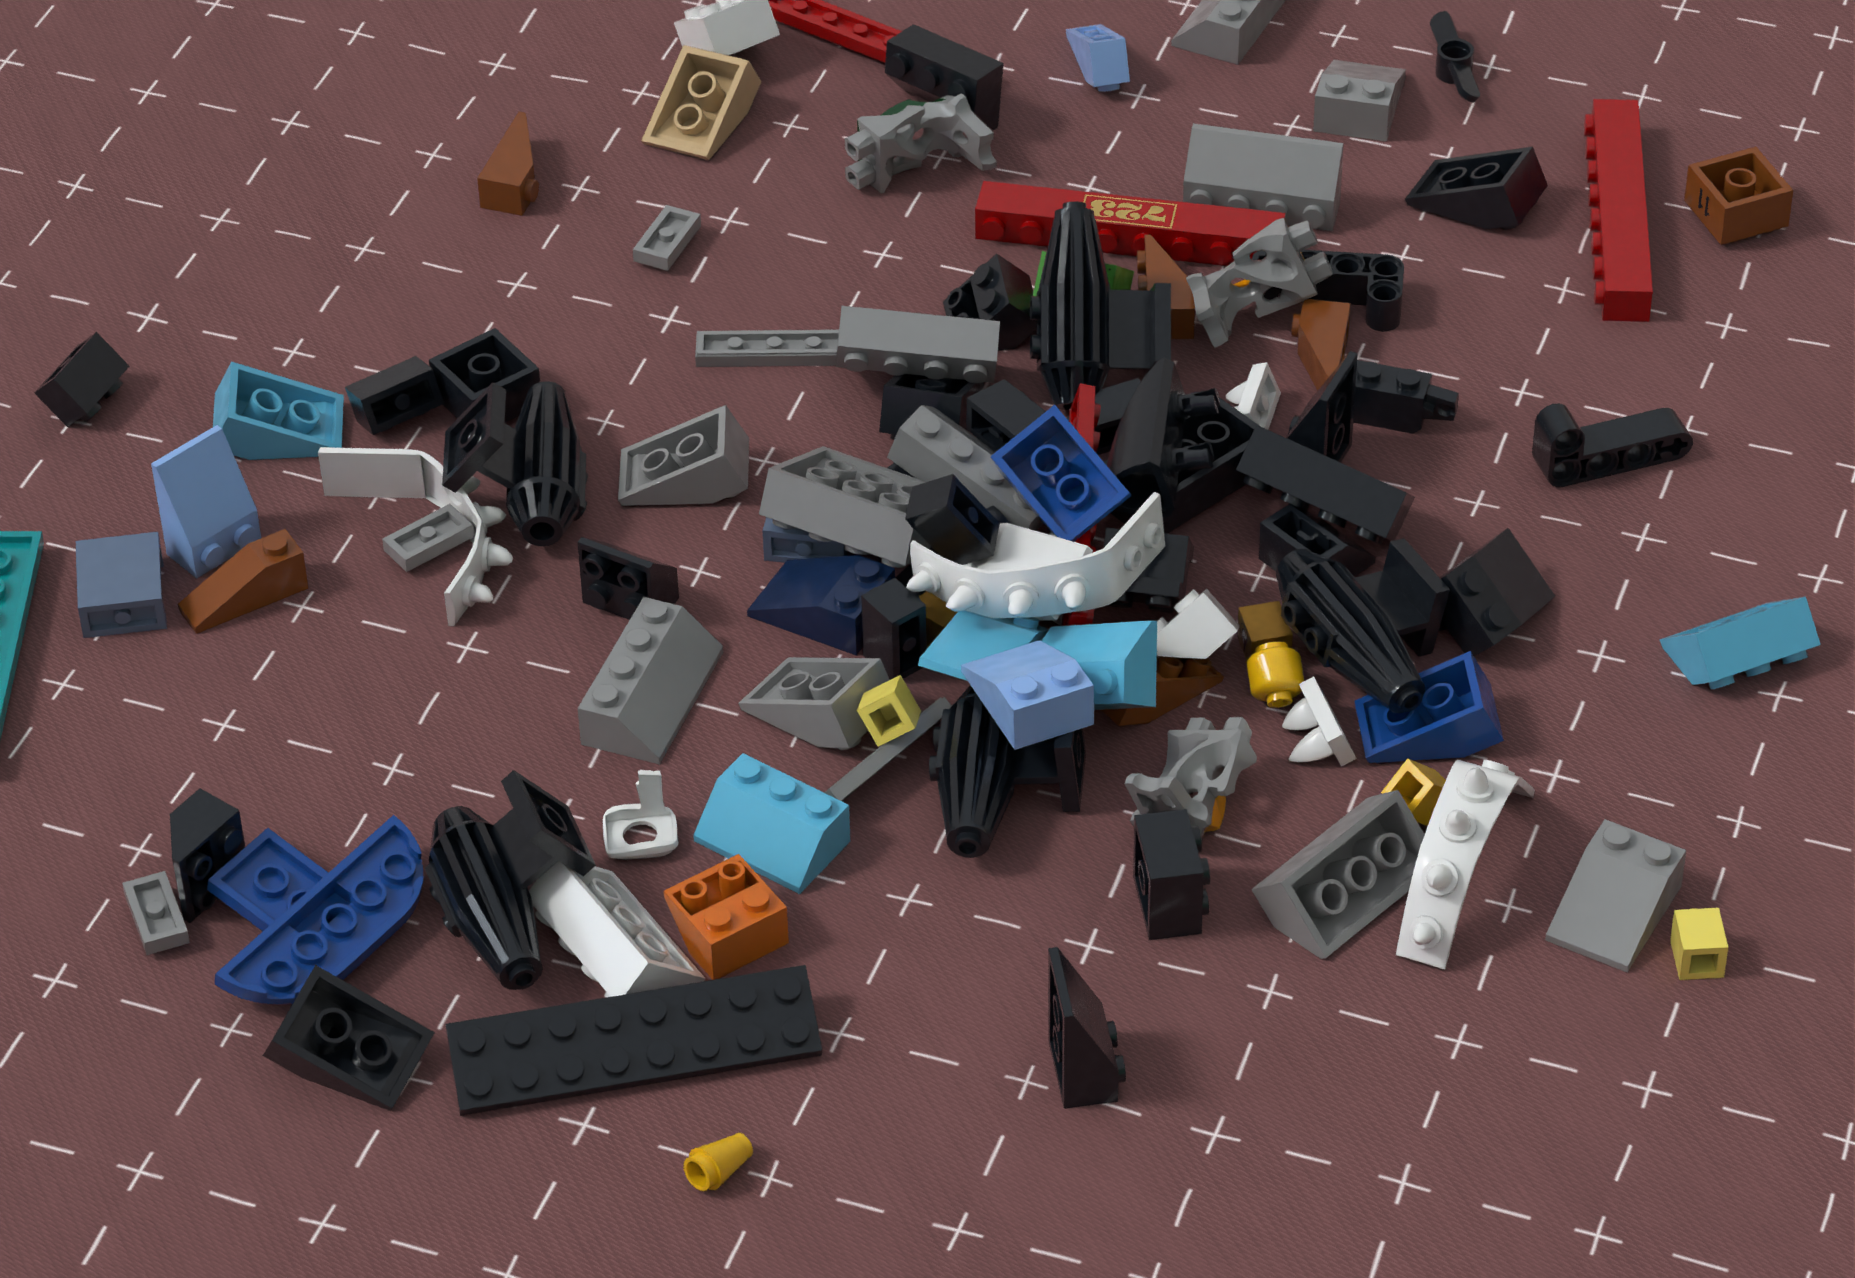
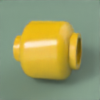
[1247,642,1304,708]

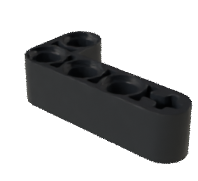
[1252,250,1404,332]
[1532,403,1693,487]

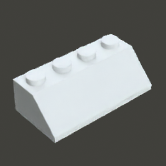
[529,861,706,998]

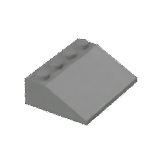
[759,446,931,568]

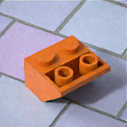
[663,854,789,980]

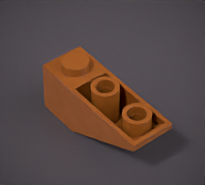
[1137,235,1195,339]
[1101,656,1224,726]

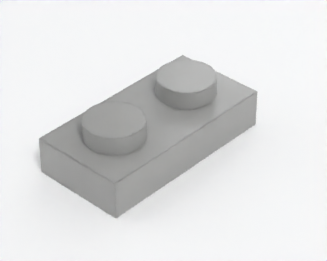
[633,205,701,271]
[382,504,474,572]
[122,871,190,955]

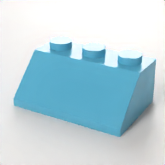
[1659,596,1821,689]
[1041,620,1157,710]
[693,753,851,894]

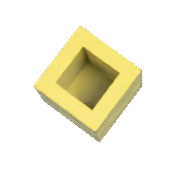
[857,675,921,747]
[1670,908,1728,980]

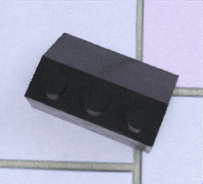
[885,24,1004,130]

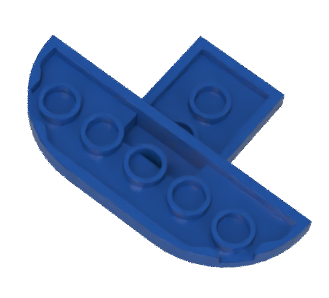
[207,815,424,1004]

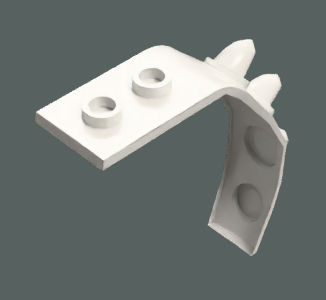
[318,447,513,626]
[906,492,1165,618]
[1396,760,1535,970]

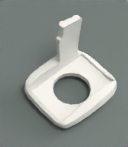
[603,769,679,860]

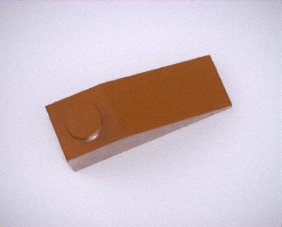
[477,111,539,216]
[1291,299,1351,391]
[178,529,309,634]

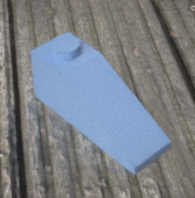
[1066,24,1130,91]

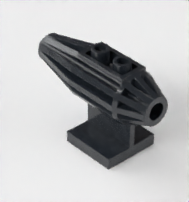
[1030,201,1171,410]
[442,381,588,546]
[1276,538,1450,713]
[929,685,1086,858]
[425,770,596,990]

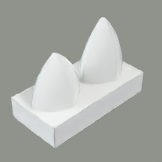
[1226,362,1281,430]
[1282,676,1357,767]

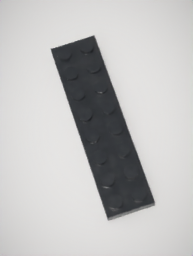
[446,965,822,1116]

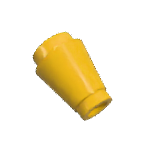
[684,1133,753,1191]

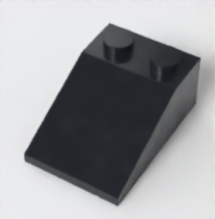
[1405,147,1548,230]
[1286,351,1358,463]
[879,374,985,440]
[1439,528,1555,656]
[1048,947,1126,1109]
[263,965,435,1111]

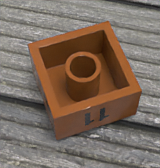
[1684,146,1794,245]

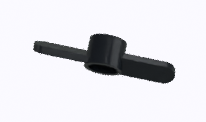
[1430,11,1480,103]

